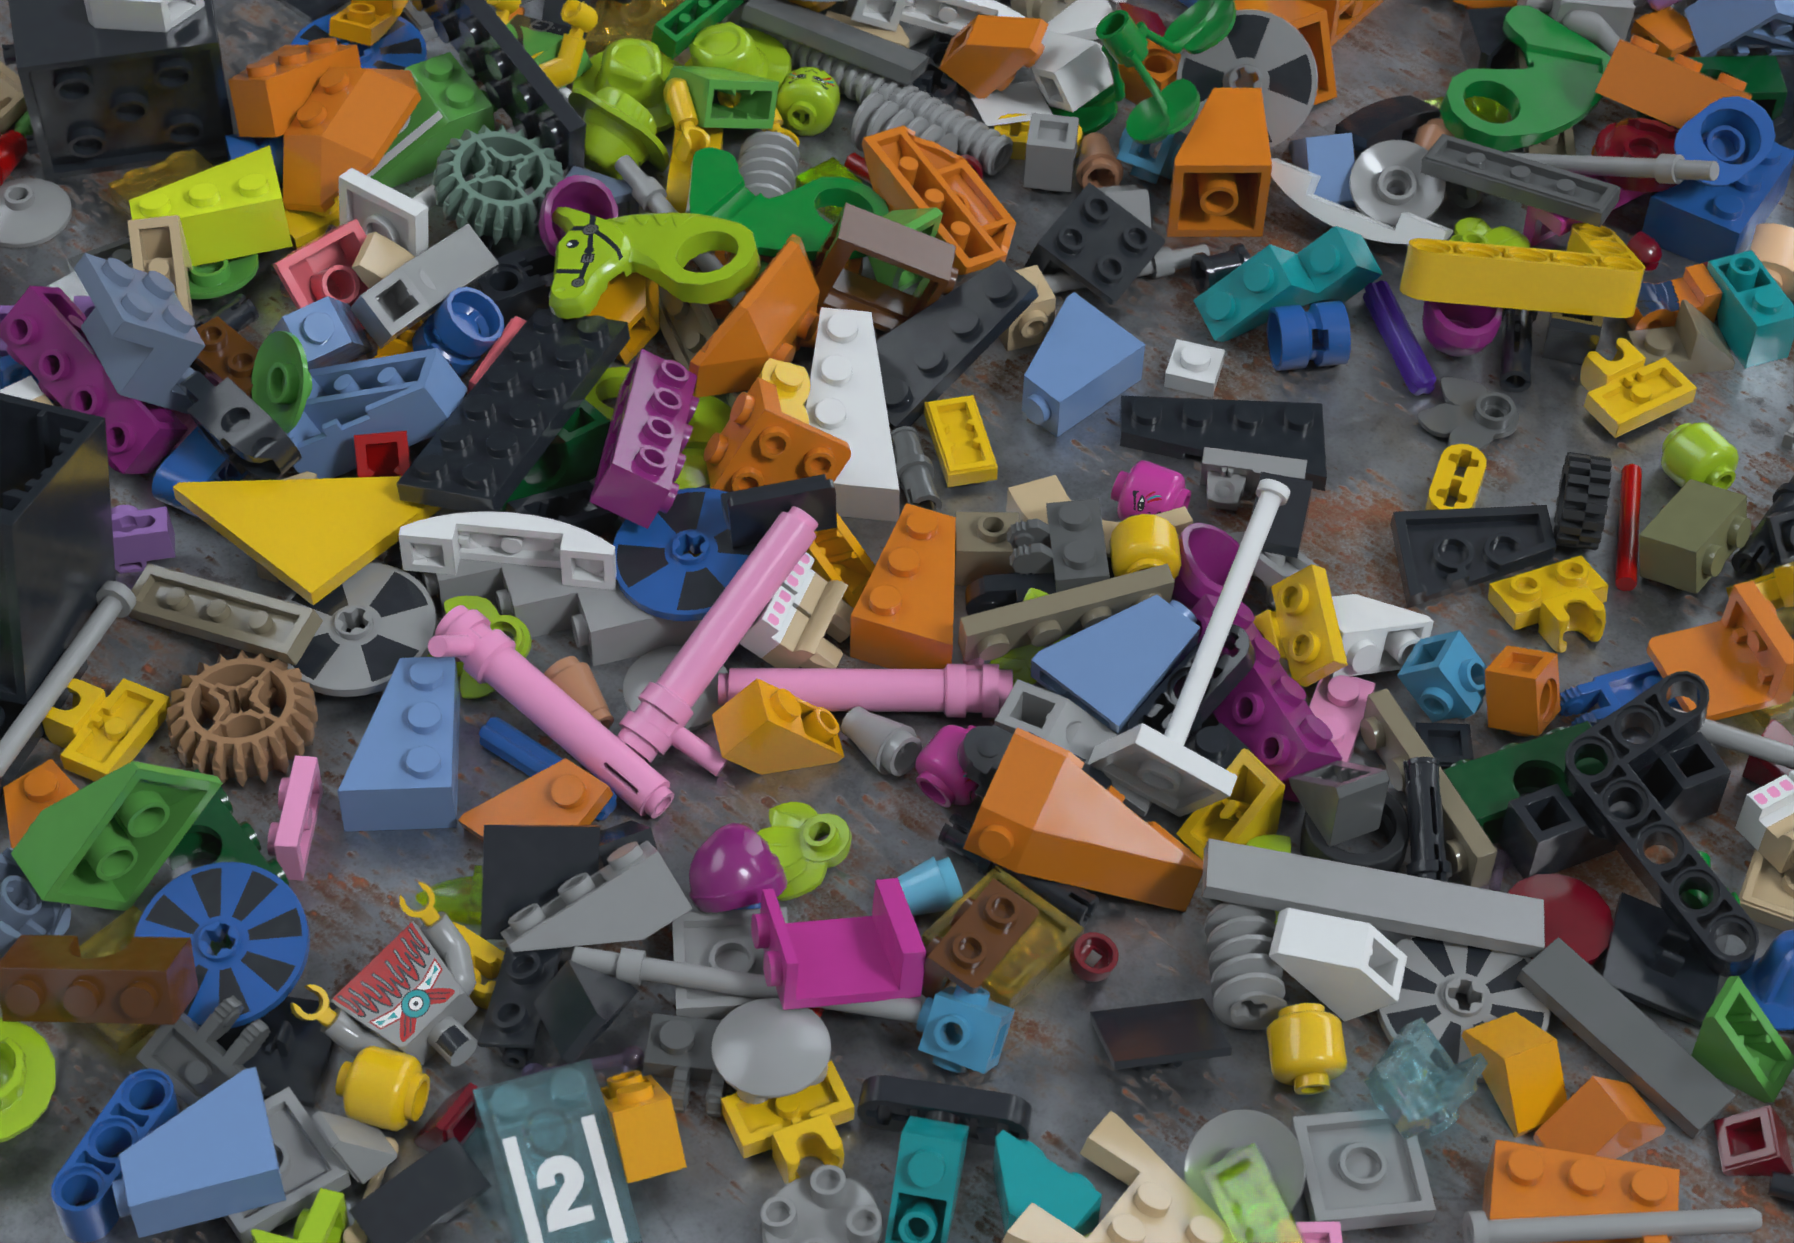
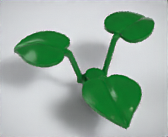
[1046,0,1236,144]

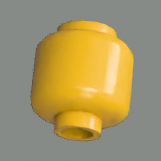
[1109,514,1181,580]
[1266,1003,1347,1095]
[335,1046,430,1131]

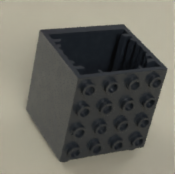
[2,0,234,180]
[0,393,116,705]

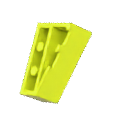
[129,145,293,266]

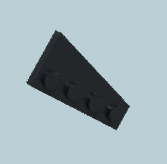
[876,260,1039,430]
[1120,395,1327,491]

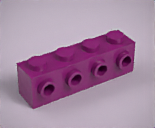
[0,286,188,474]
[590,349,699,529]
[1190,594,1343,803]

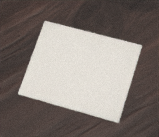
[967,80,1053,126]

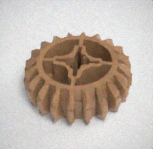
[166,649,318,787]

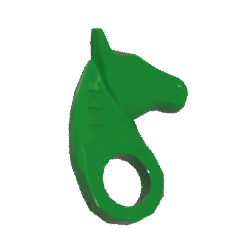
[1439,5,1611,152]

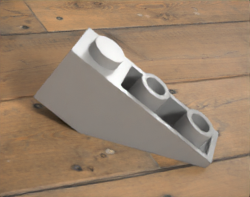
[350,223,499,349]
[995,679,1153,817]
[500,840,693,952]

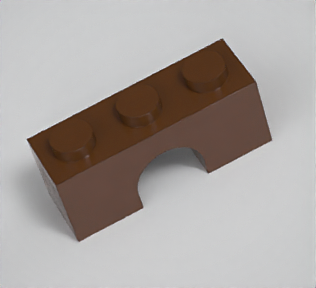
[0,935,199,1025]

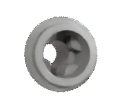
[841,706,922,776]

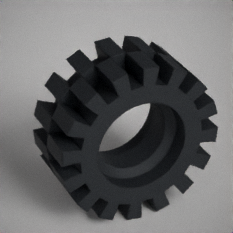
[1553,452,1612,550]

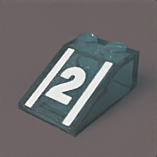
[473,1059,642,1243]

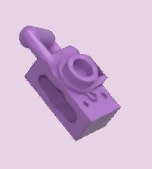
[111,505,176,574]

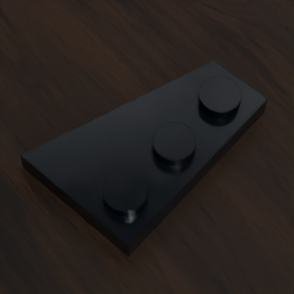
[1390,505,1556,608]

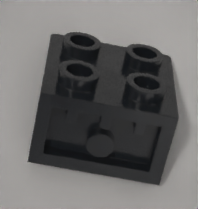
[1023,182,1165,305]

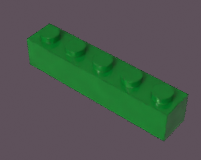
[651,0,746,60]

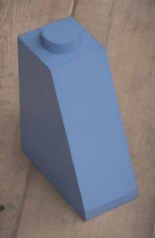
[1022,292,1145,437]
[268,296,373,370]
[1031,594,1201,735]
[112,1067,286,1238]

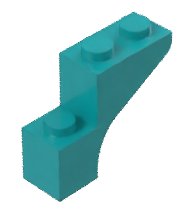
[1193,225,1383,342]

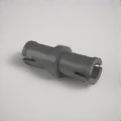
[891,426,942,512]

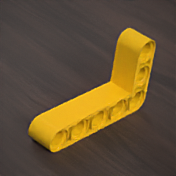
[1399,222,1645,318]

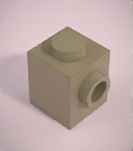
[954,512,1019,586]

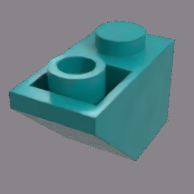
[1707,250,1794,369]
[885,1116,969,1243]
[993,1130,1102,1236]

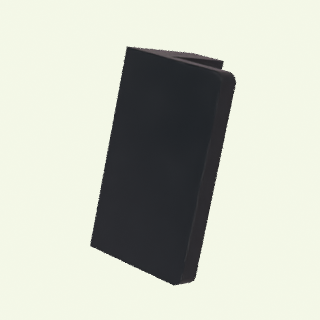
[721,474,837,548]

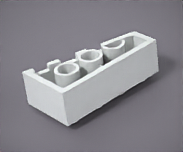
[806,307,899,522]

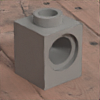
[1024,113,1079,192]

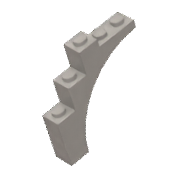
[421,508,702,666]

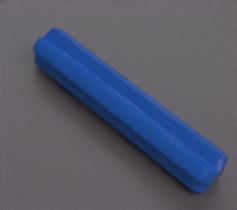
[478,717,617,821]

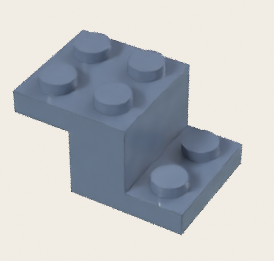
[74,253,206,415]

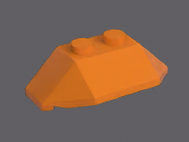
[283,67,421,212]
[862,125,1016,275]
[689,233,820,398]

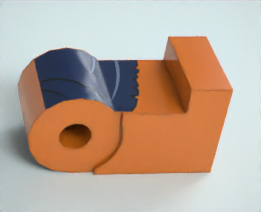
[1624,263,1723,331]

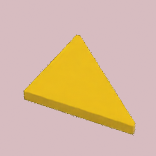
[173,476,441,605]

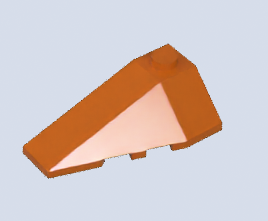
[963,727,1203,912]

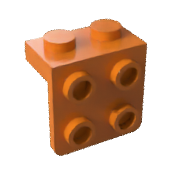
[703,377,851,492]
[1646,581,1794,721]

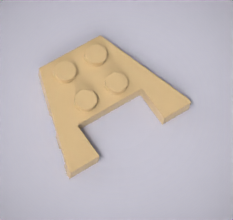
[1002,1111,1241,1243]

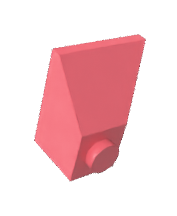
[272,218,369,330]

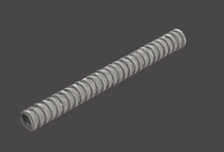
[670,0,1013,176]

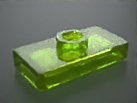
[1201,1143,1306,1243]

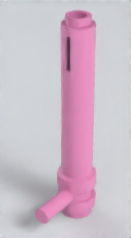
[617,506,818,777]
[428,605,675,819]
[718,658,1013,718]

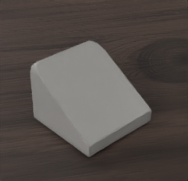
[312,1111,397,1184]

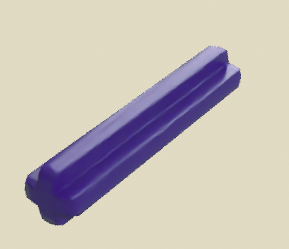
[1363,280,1437,396]

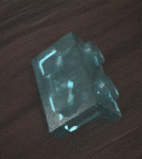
[1364,1017,1488,1140]

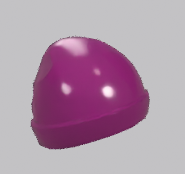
[538,175,618,257]
[1422,301,1503,357]
[1172,523,1251,610]
[689,823,788,913]

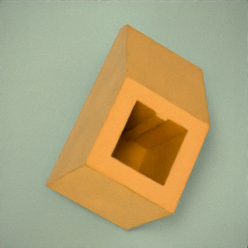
[586,272,659,365]
[712,678,845,775]
[593,1071,687,1183]

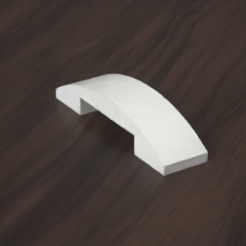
[851,0,1028,69]
[1271,158,1453,244]
[398,511,617,590]

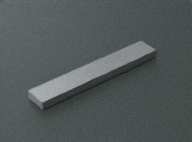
[1201,838,1545,958]

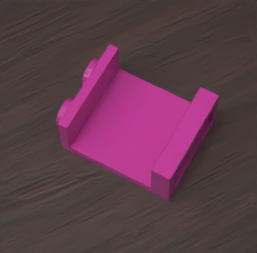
[751,878,926,1010]

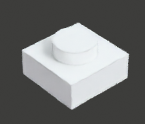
[1164,339,1225,398]

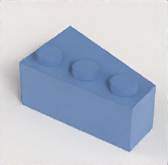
[1684,0,1794,57]
[287,348,467,479]
[337,657,460,832]

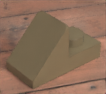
[1625,300,1735,375]

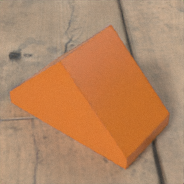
[1533,1076,1666,1159]

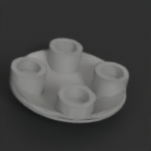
[712,998,831,1104]
[761,1165,883,1243]

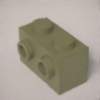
[1639,479,1751,594]

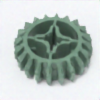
[433,124,565,245]

